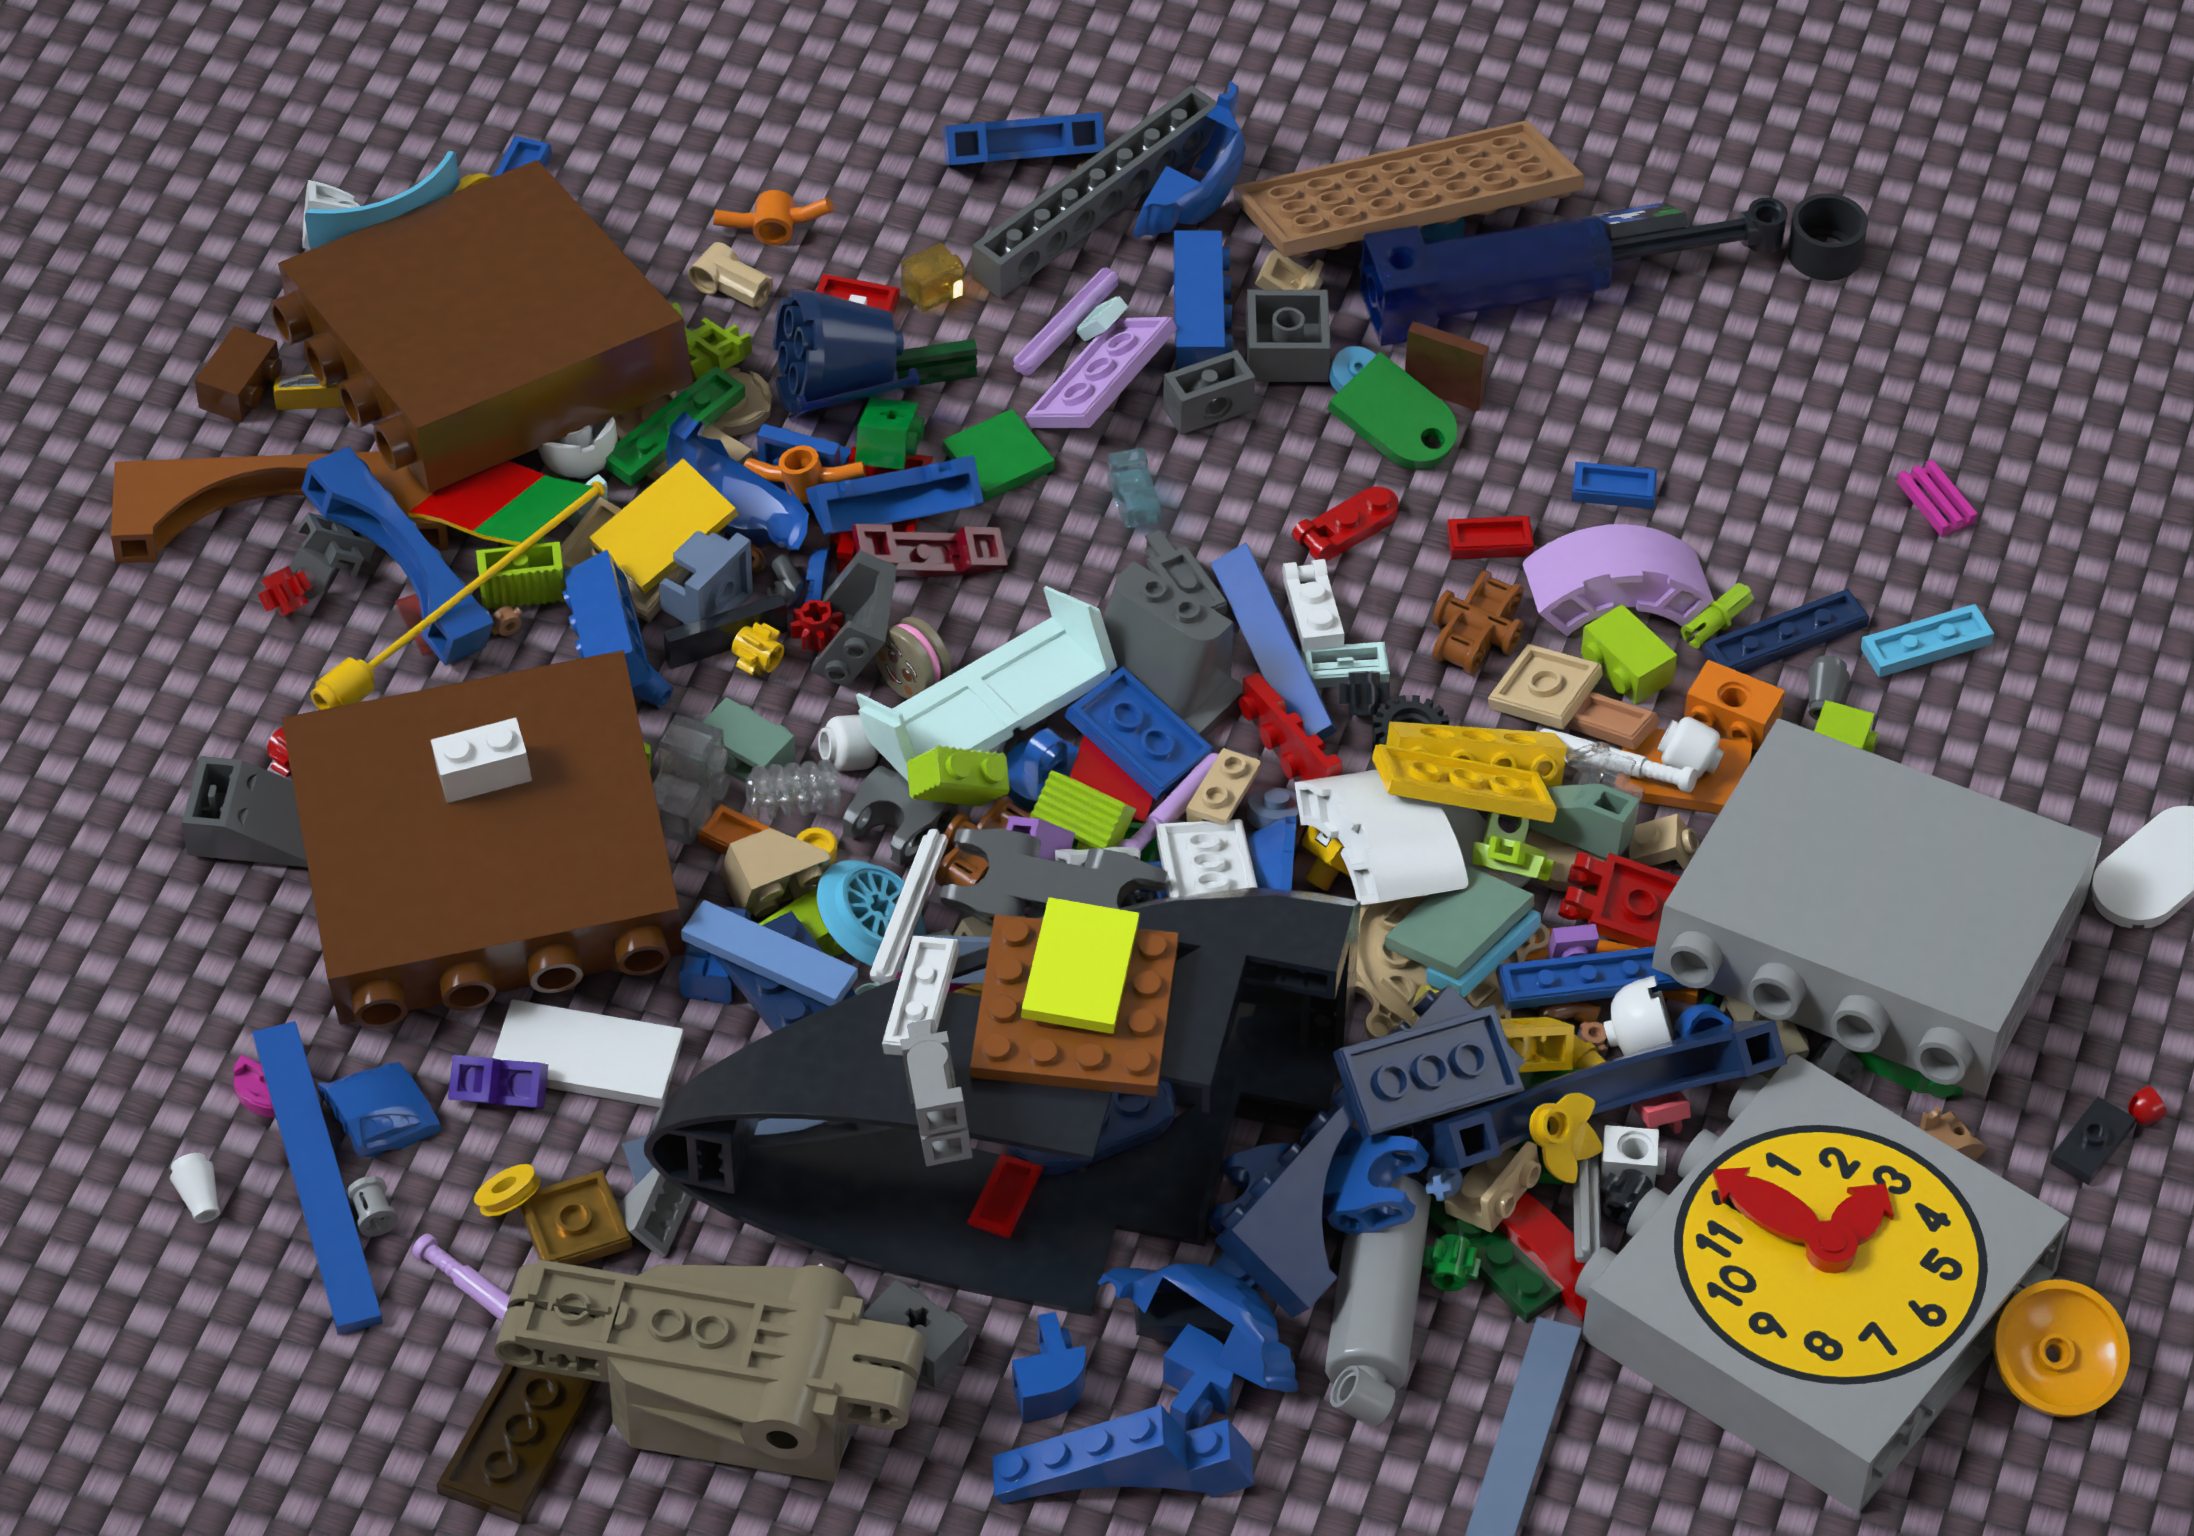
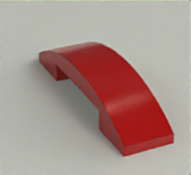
[1497,1191,1587,1321]

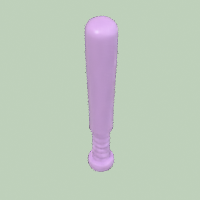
[1116,753,1219,857]
[412,1234,510,1322]

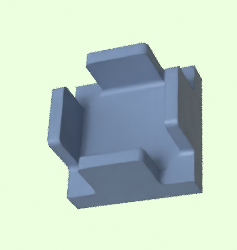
[659,531,753,624]

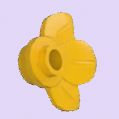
[1529,1093,1603,1183]

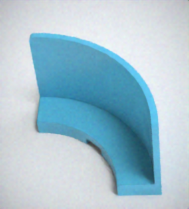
[305,151,460,250]

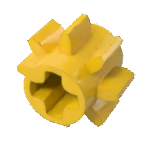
[732,622,784,676]

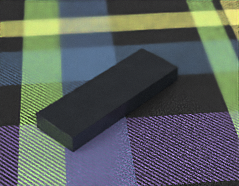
[663,594,788,669]

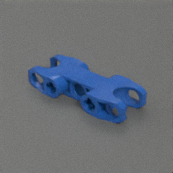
[1208,1134,1429,1235]

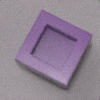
[1547,924,1599,959]

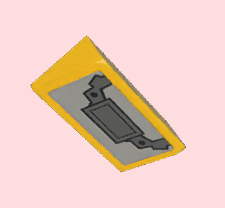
[274,374,343,410]

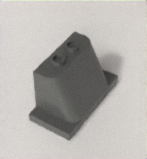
[1103,561,1243,739]

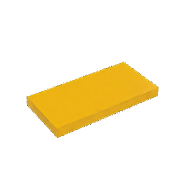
[1372,744,1557,823]

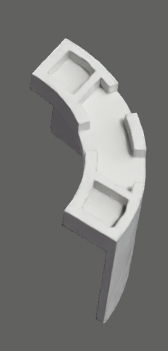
[1294,770,1468,905]

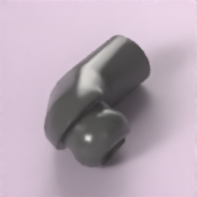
[767,555,804,607]

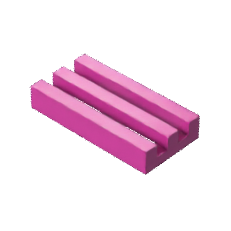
[1897,459,1978,537]

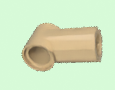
[688,242,773,309]

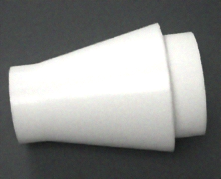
[170,1153,220,1223]

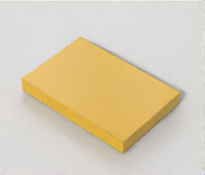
[589,458,738,595]

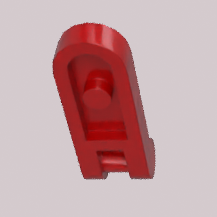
[1291,487,1399,562]

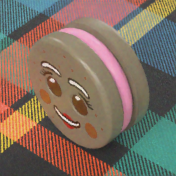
[875,616,951,699]

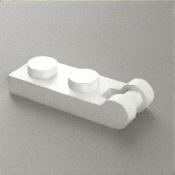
[1282,559,1344,651]

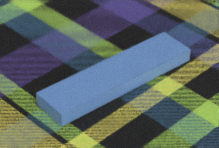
[681,900,858,1006]

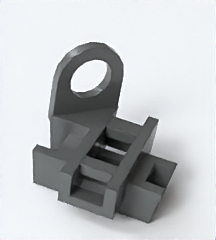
[290,512,376,599]

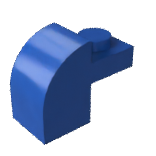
[1012,1312,1086,1423]
[1163,1323,1233,1432]

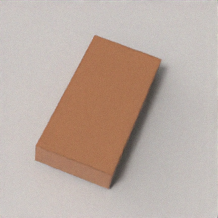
[1567,692,1659,750]

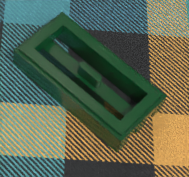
[895,339,977,389]

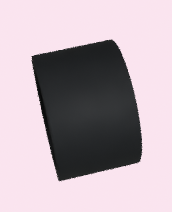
[1787,193,1868,281]

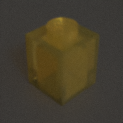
[901,242,965,313]

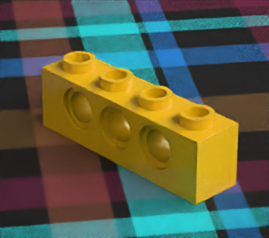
[1386,721,1567,787]

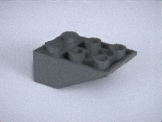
[182,756,308,867]

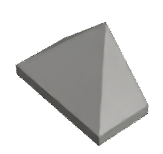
[618,1168,692,1258]

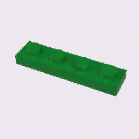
[604,366,746,487]

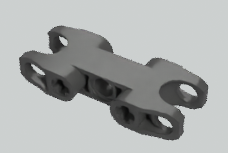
[843,727,1023,865]
[940,828,1169,924]

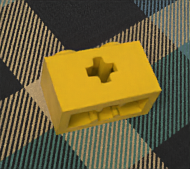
[1500,1017,1575,1072]

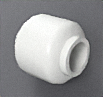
[818,715,881,771]
[1657,717,1724,779]

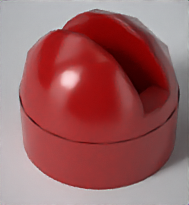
[2128,1085,2167,1125]

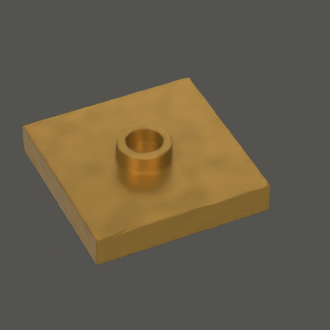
[518,1169,632,1265]

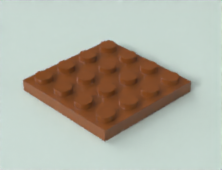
[970,914,1178,1097]

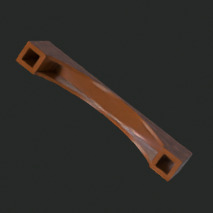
[111,451,449,563]

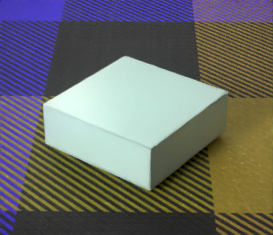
[1076,296,1128,342]

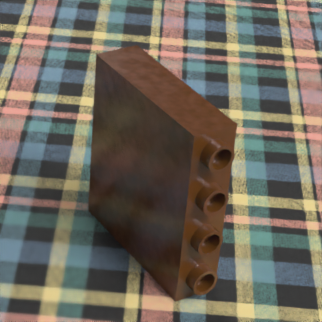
[270,160,694,493]
[282,650,686,1028]

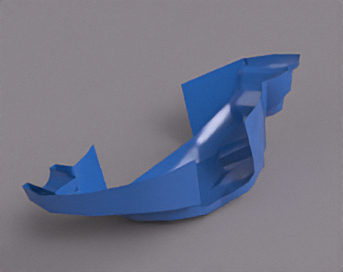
[1133,81,1246,238]
[666,412,810,551]
[1097,1263,1298,1392]

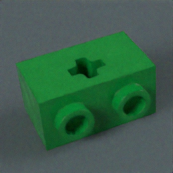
[855,397,925,470]

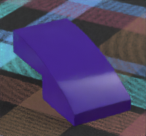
[448,1055,549,1109]

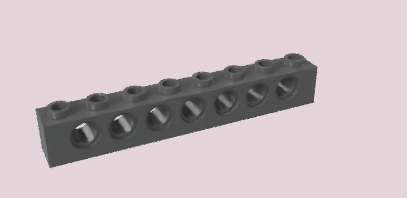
[972,85,1218,299]

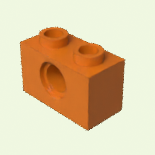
[1684,660,1785,751]

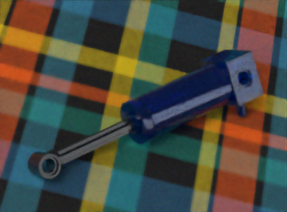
[1359,198,1788,346]

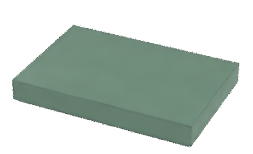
[1385,864,1535,980]

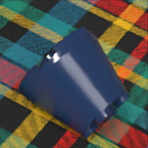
[773,289,904,412]

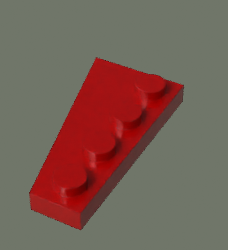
[1239,672,1342,782]

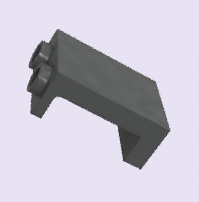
[811,550,897,687]

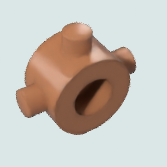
[491,606,523,636]
[1580,1022,1608,1054]

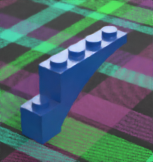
[993,1405,1254,1504]

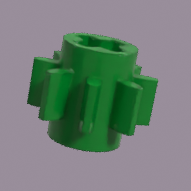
[1422,1234,1481,1291]

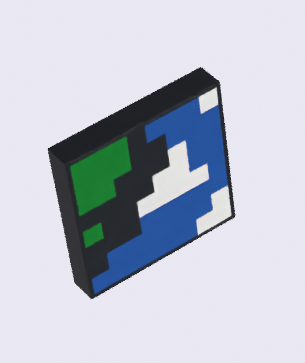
[1588,202,1688,240]

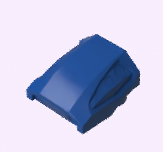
[318,1062,441,1157]

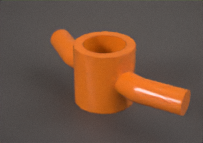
[713,190,834,246]
[744,445,866,504]

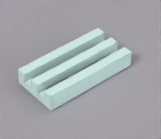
[1301,642,1390,688]

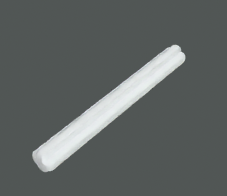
[870,829,948,985]

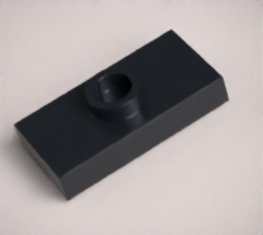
[2050,1096,2136,1185]

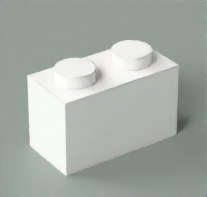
[431,718,532,803]

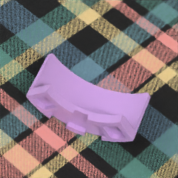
[1523,524,1714,636]

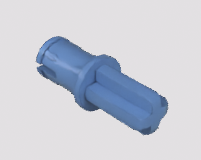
[1426,1166,1464,1201]

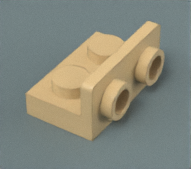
[1186,748,1261,825]
[1444,1141,1541,1233]

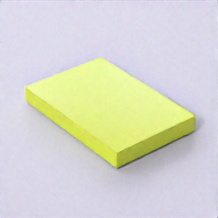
[1021,897,1139,1034]

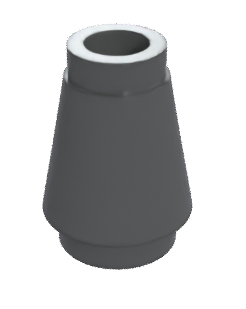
[1808,655,1850,720]

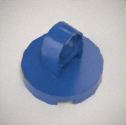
[1007,728,1079,811]

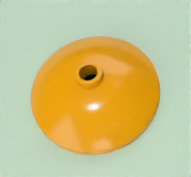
[1993,1279,2130,1417]

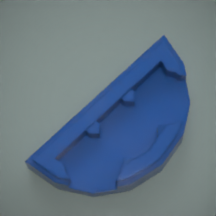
[804,547,832,604]

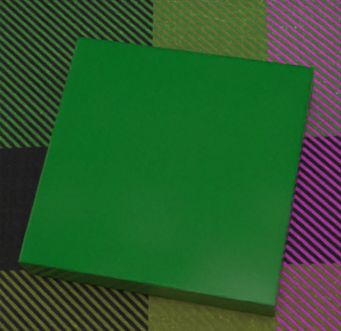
[942,409,1055,501]

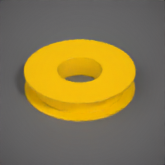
[474,1164,541,1217]

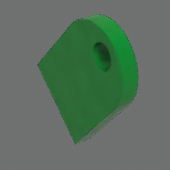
[1327,352,1457,469]

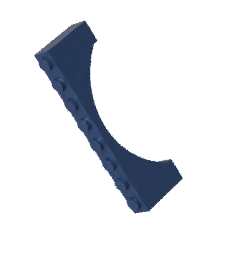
[1214,985,1526,1318]
[1412,1020,1787,1169]

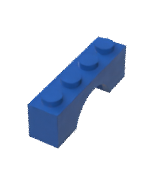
[942,112,1105,165]

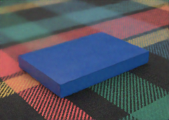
[1064,666,1215,800]

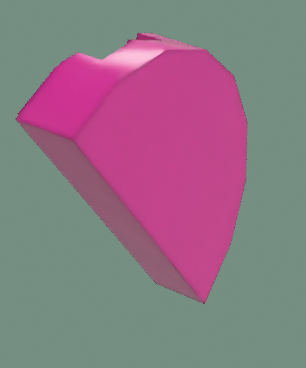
[234,1054,275,1118]

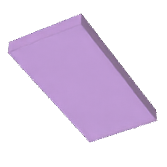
[1025,317,1178,428]

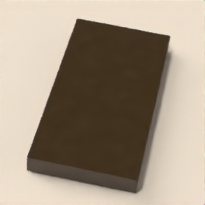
[437,1363,602,1525]

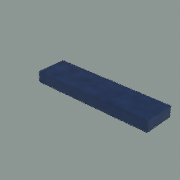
[1702,589,1869,673]

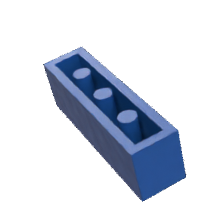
[1173,230,1233,370]
[562,550,652,688]

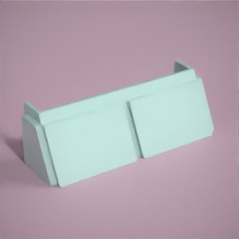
[856,586,1117,781]

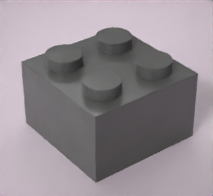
[1246,289,1330,382]

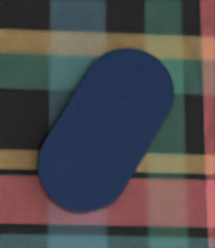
[1006,1081,1176,1175]

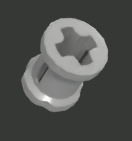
[346,1176,398,1237]

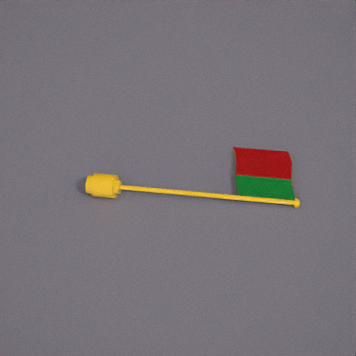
[310,461,605,710]

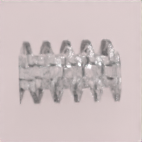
[745,759,841,821]

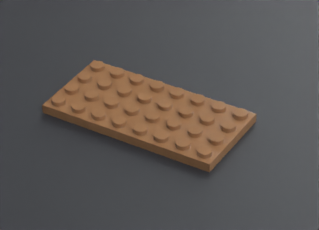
[1233,120,1585,258]

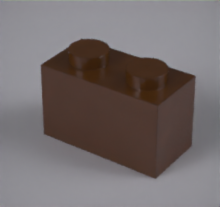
[195,326,282,423]

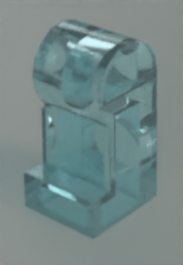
[1107,447,1161,528]

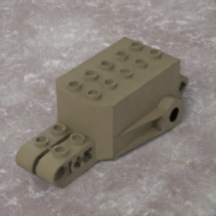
[494,1259,927,1482]

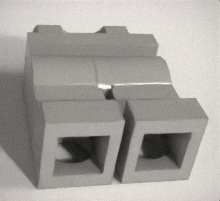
[900,1019,973,1166]

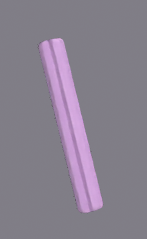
[1013,267,1119,376]

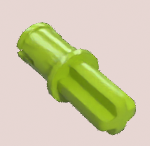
[1681,583,1754,649]

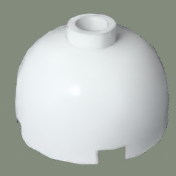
[538,416,618,479]
[1604,975,1674,1056]

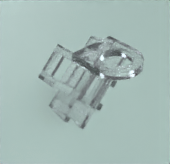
[1564,741,1645,802]

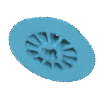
[817,860,926,966]

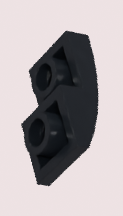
[1134,1292,1234,1344]

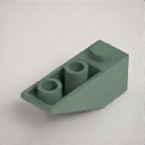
[1499,784,1640,858]

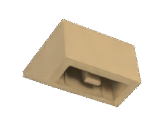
[720,828,831,918]

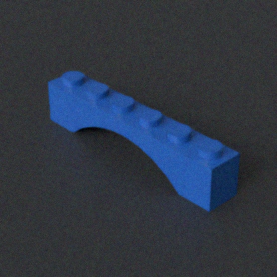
[301,446,494,666]

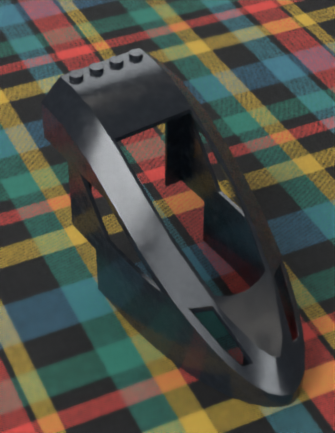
[644,887,1361,1317]

